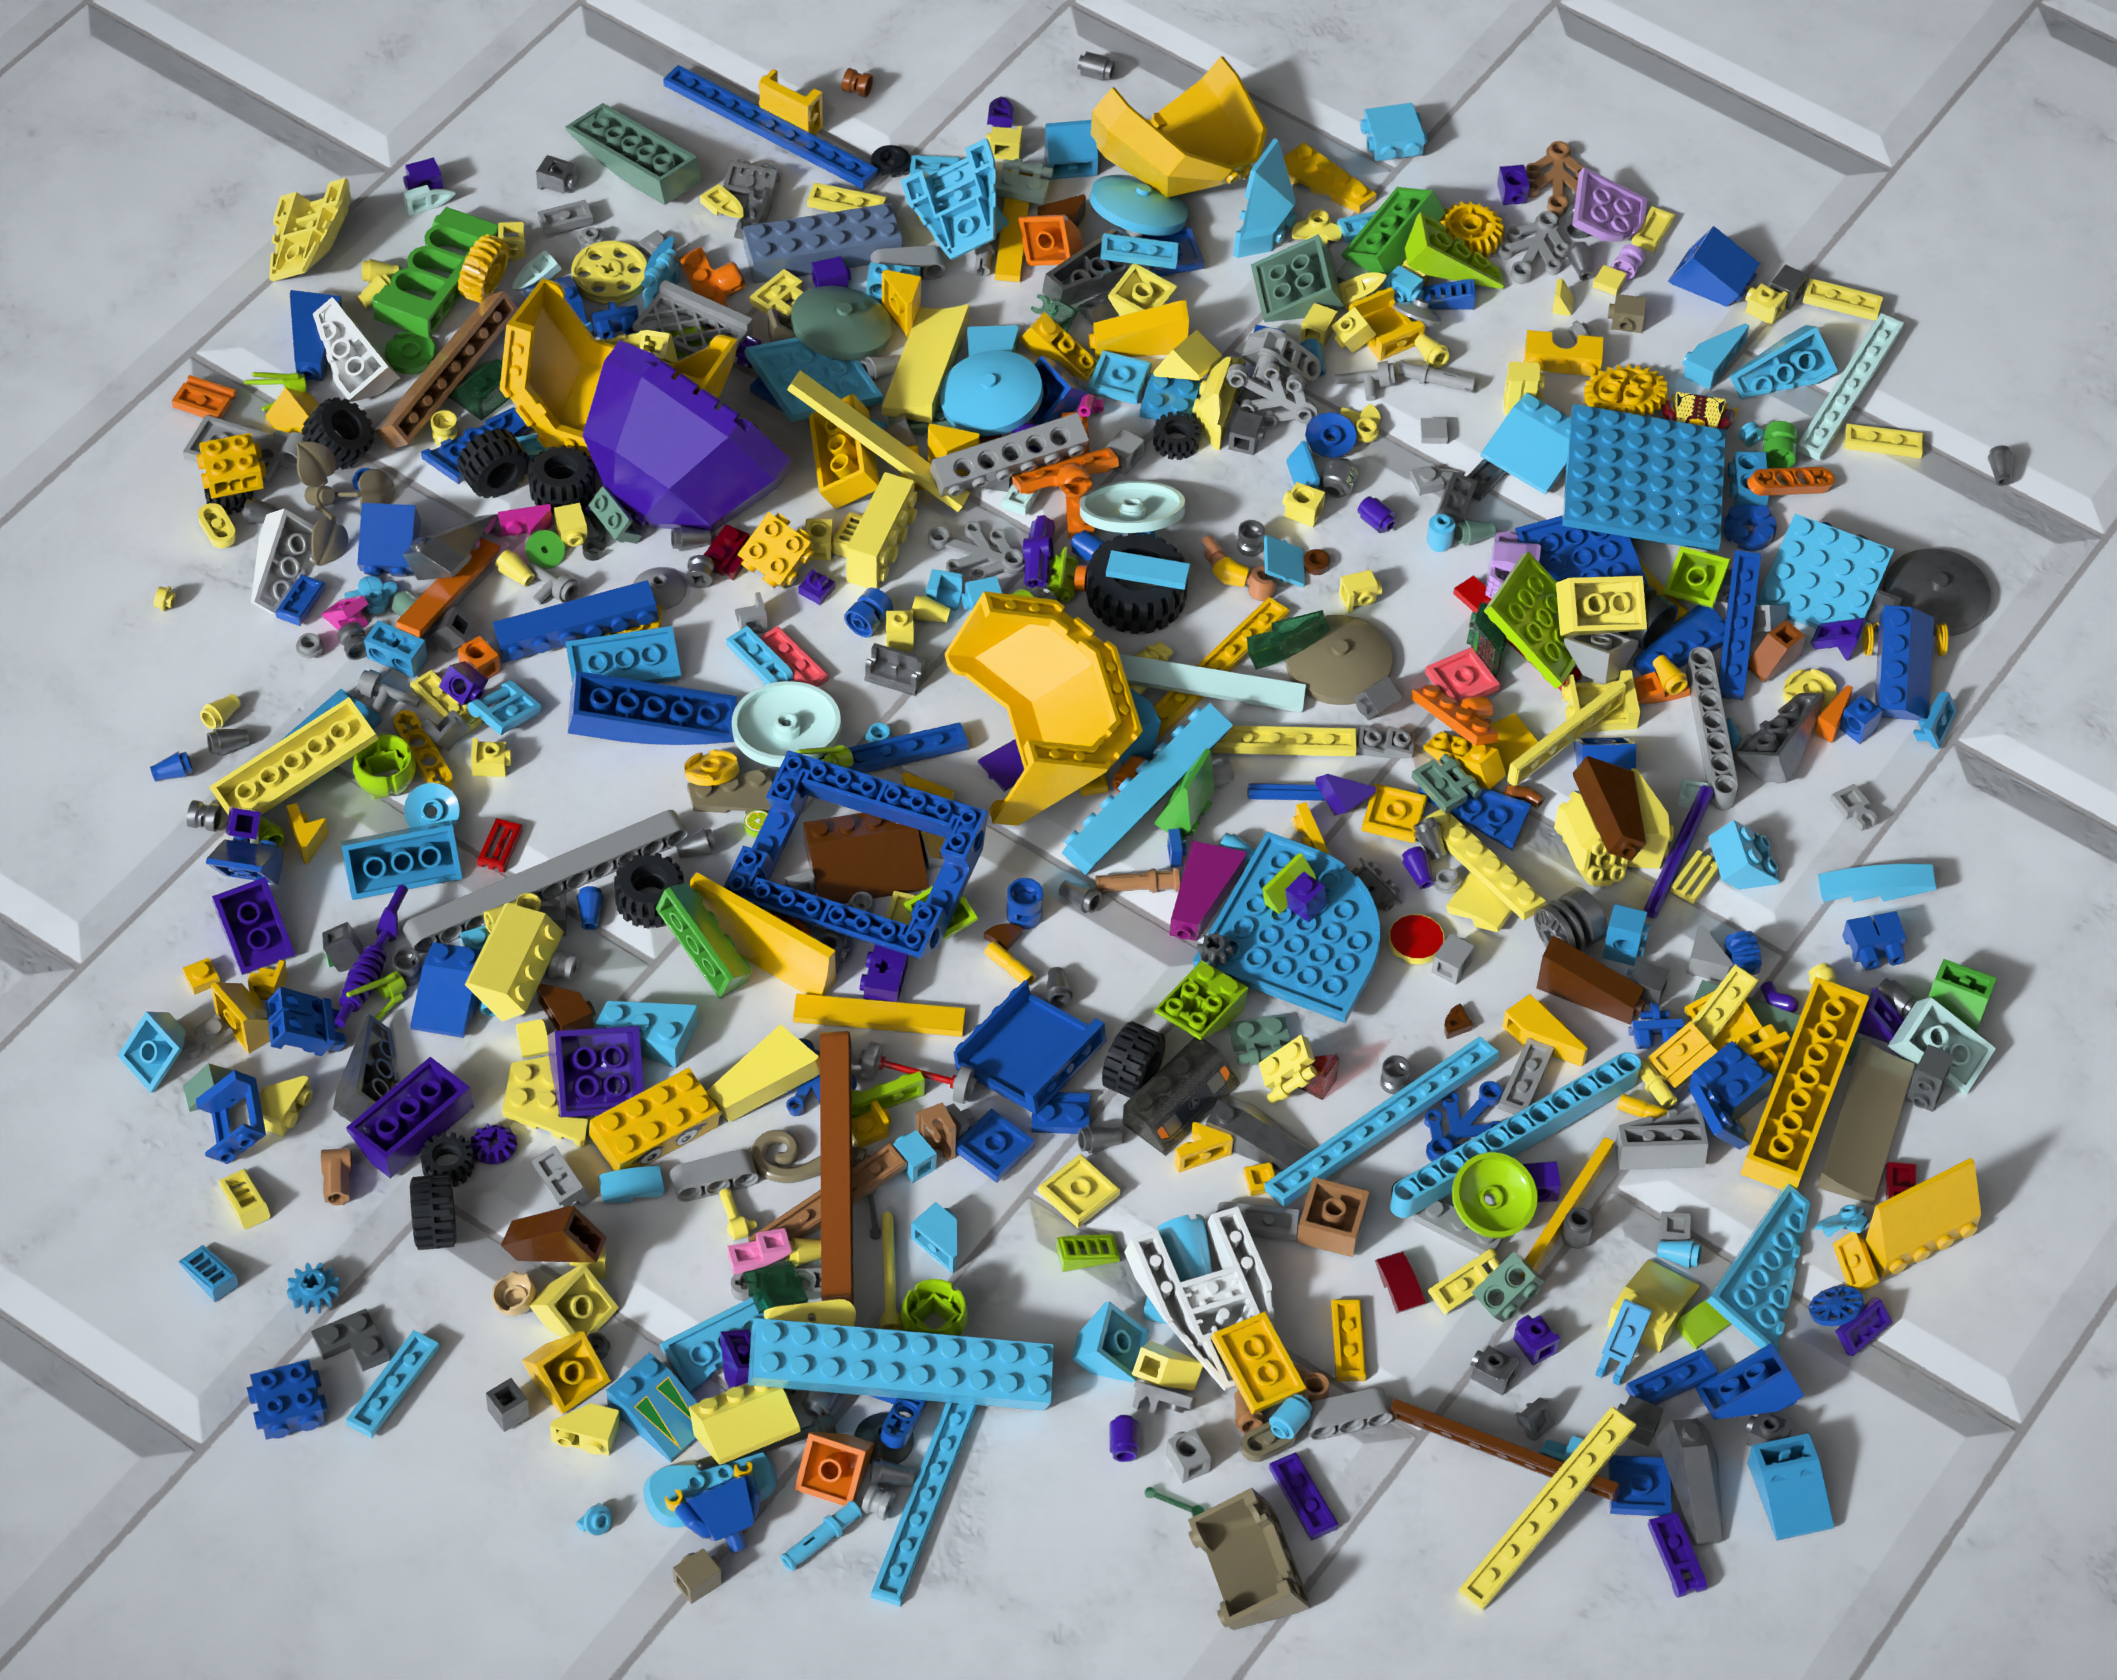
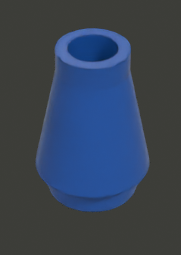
[150,751,193,782]
[576,886,604,930]

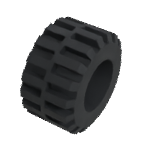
[301,397,375,470]
[457,428,530,498]
[528,445,596,514]
[614,852,684,929]
[1102,1021,1165,1100]
[410,1174,457,1250]

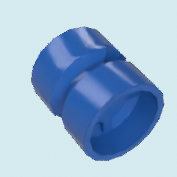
[844,587,894,638]
[1006,878,1043,930]

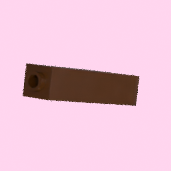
[1573,756,1646,861]
[1536,936,1646,1025]
[501,1206,607,1263]

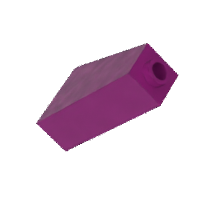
[1170,841,1246,941]

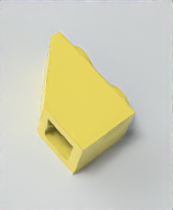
[259,1075,313,1137]
[1132,1340,1203,1391]
[550,1403,620,1456]

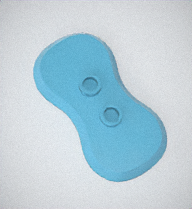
[644,1452,777,1527]

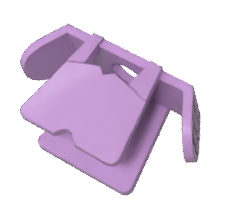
[1485,531,1541,599]

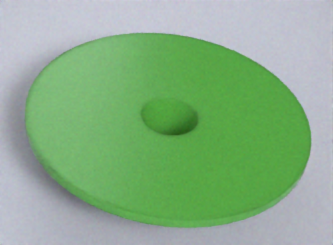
[525,530,565,569]

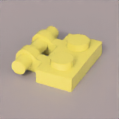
[749,269,810,317]
[1259,1035,1317,1104]

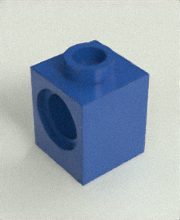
[1840,695,1882,744]

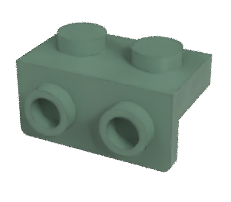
[588,487,642,544]

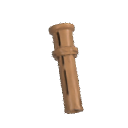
[1095,867,1180,893]

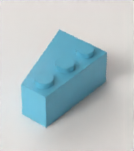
[596,1001,698,1068]

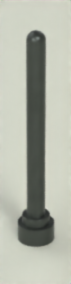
[696,1413,836,1471]

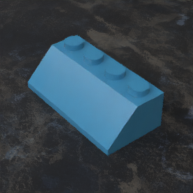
[340,820,462,900]

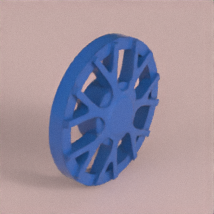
[1809,1285,1864,1326]

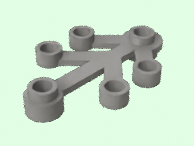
[1498,211,1569,284]
[1226,363,1318,429]
[928,521,1025,581]

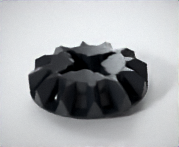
[871,145,911,177]

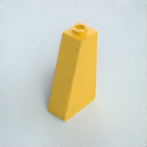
[1088,300,1189,359]

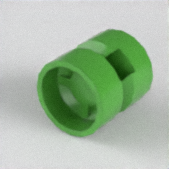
[1763,421,1798,469]

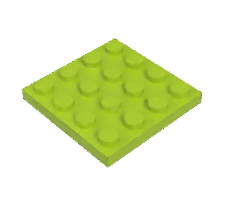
[1484,551,1576,689]

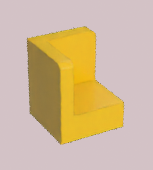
[247,960,288,1001]

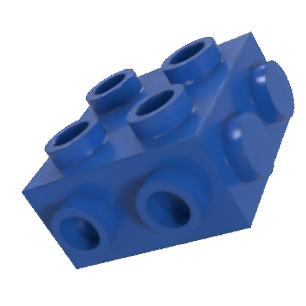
[246,1359,328,1440]

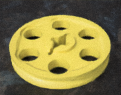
[571,241,647,304]

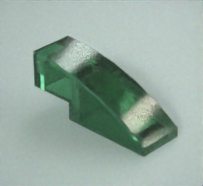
[1247,610,1330,670]

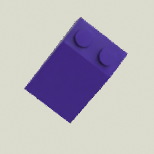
[212,877,295,975]

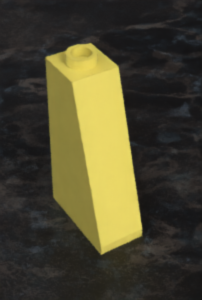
[706,1024,820,1122]

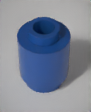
[1071,530,1105,562]

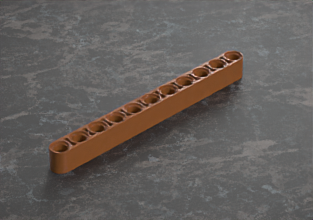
[820,1031,854,1306]

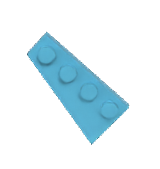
[660,1291,774,1394]

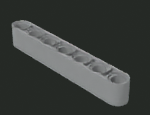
[1686,647,1738,811]

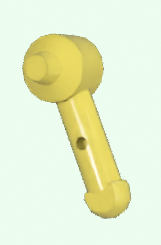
[719,1188,757,1241]

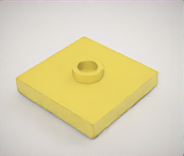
[1038,1154,1120,1228]

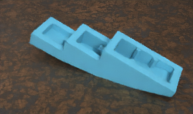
[1818,864,1937,902]

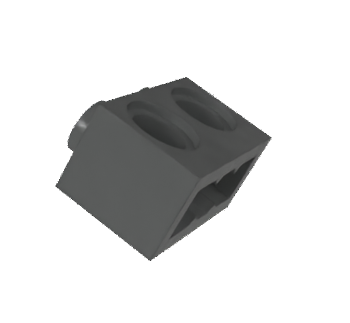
[1906,1044,1955,1112]

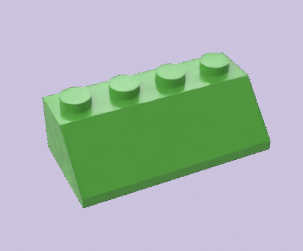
[1341,187,1445,276]
[656,883,752,999]

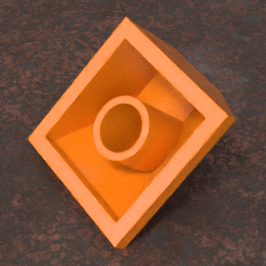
[1018,215,1083,266]
[794,1432,875,1506]

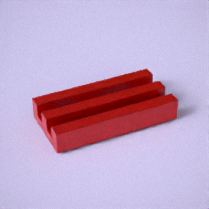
[477,818,523,873]

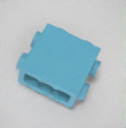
[1360,103,1427,161]

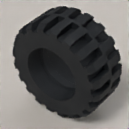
[1086,533,1188,634]

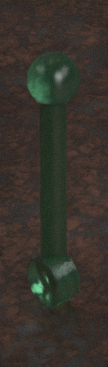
[1144,1487,1204,1517]

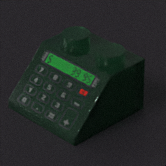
[448,359,510,421]
[1466,602,1507,678]

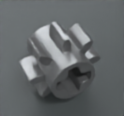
[1197,932,1233,968]

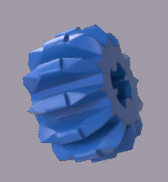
[1724,930,1762,976]

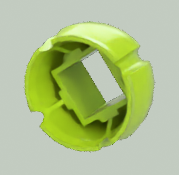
[352,734,416,799]
[901,1279,968,1336]

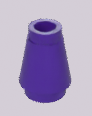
[1402,846,1434,889]

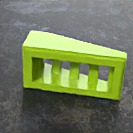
[1056,1234,1120,1272]

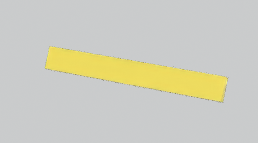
[787,370,970,512]
[1458,1406,1636,1611]

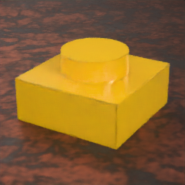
[182,957,220,995]

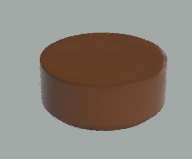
[1304,549,1330,575]

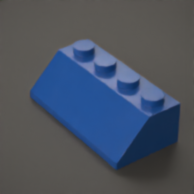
[1875,605,1934,721]

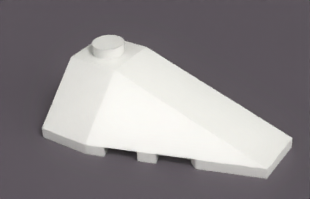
[313,297,400,402]
[251,509,314,615]

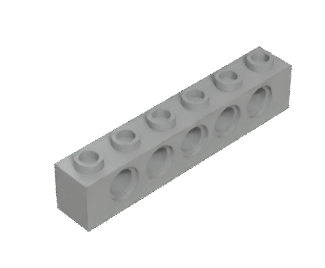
[930,413,1089,497]

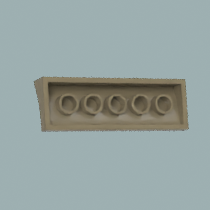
[1817,1038,1915,1205]

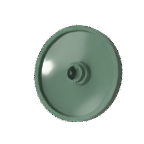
[790,286,892,361]

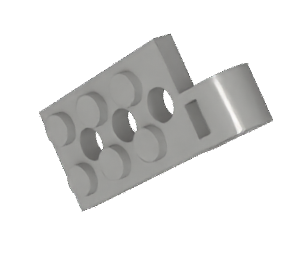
[183,415,304,484]

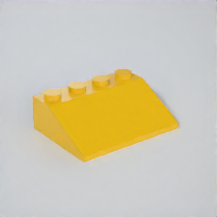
[1865,1158,1981,1278]

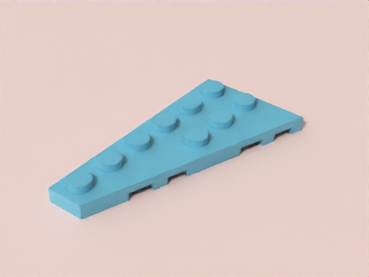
[1706,1184,1811,1353]

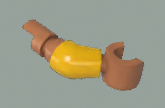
[1201,536,1276,601]

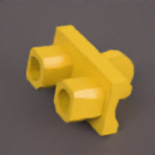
[1735,1024,1790,1073]

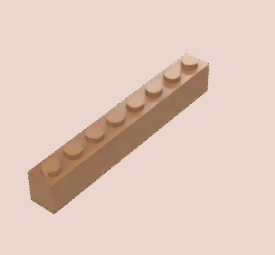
[374,291,519,450]

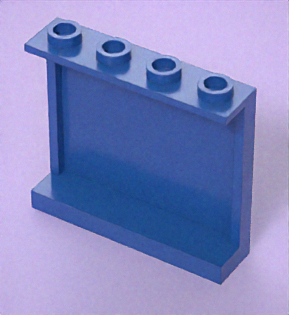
[953,980,1107,1114]

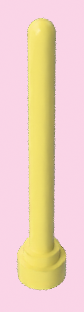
[879,1211,903,1331]

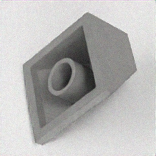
[1564,633,1639,684]

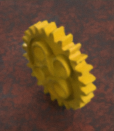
[1584,364,1668,416]

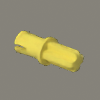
[1639,1059,1677,1109]

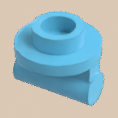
[576,1503,612,1535]

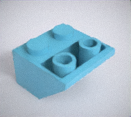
[1708,820,1780,890]

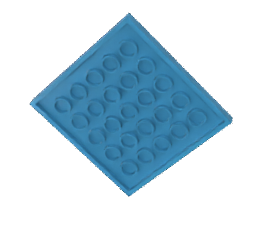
[1562,404,1726,552]

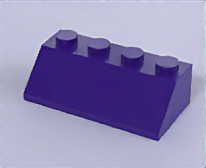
[346,1056,474,1179]

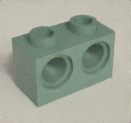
[1471,1252,1545,1322]

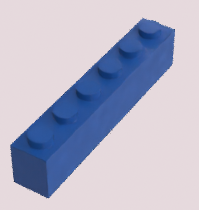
[492,580,659,663]

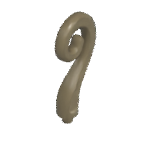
[750,1130,871,1183]

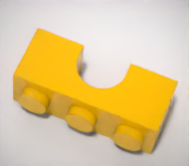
[1523,330,1603,376]

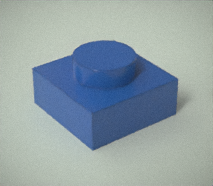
[1167,829,1187,868]

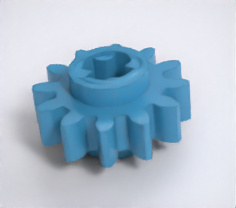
[287,1263,340,1314]

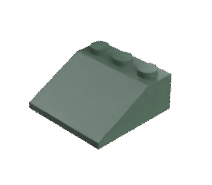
[1251,234,1344,322]

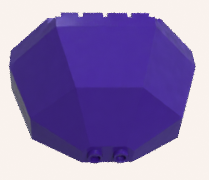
[582,340,793,532]

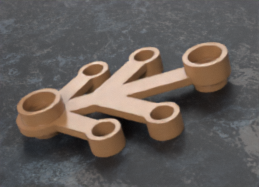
[1526,141,1588,217]

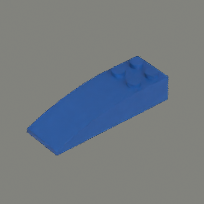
[568,671,737,745]

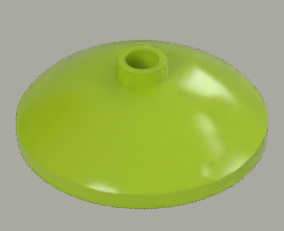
[1452,1152,1537,1239]

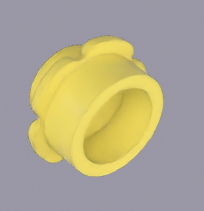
[154,586,176,611]

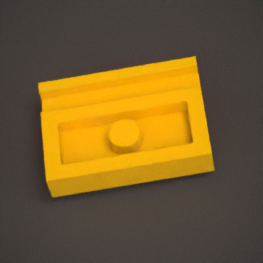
[1648,1021,1718,1090]

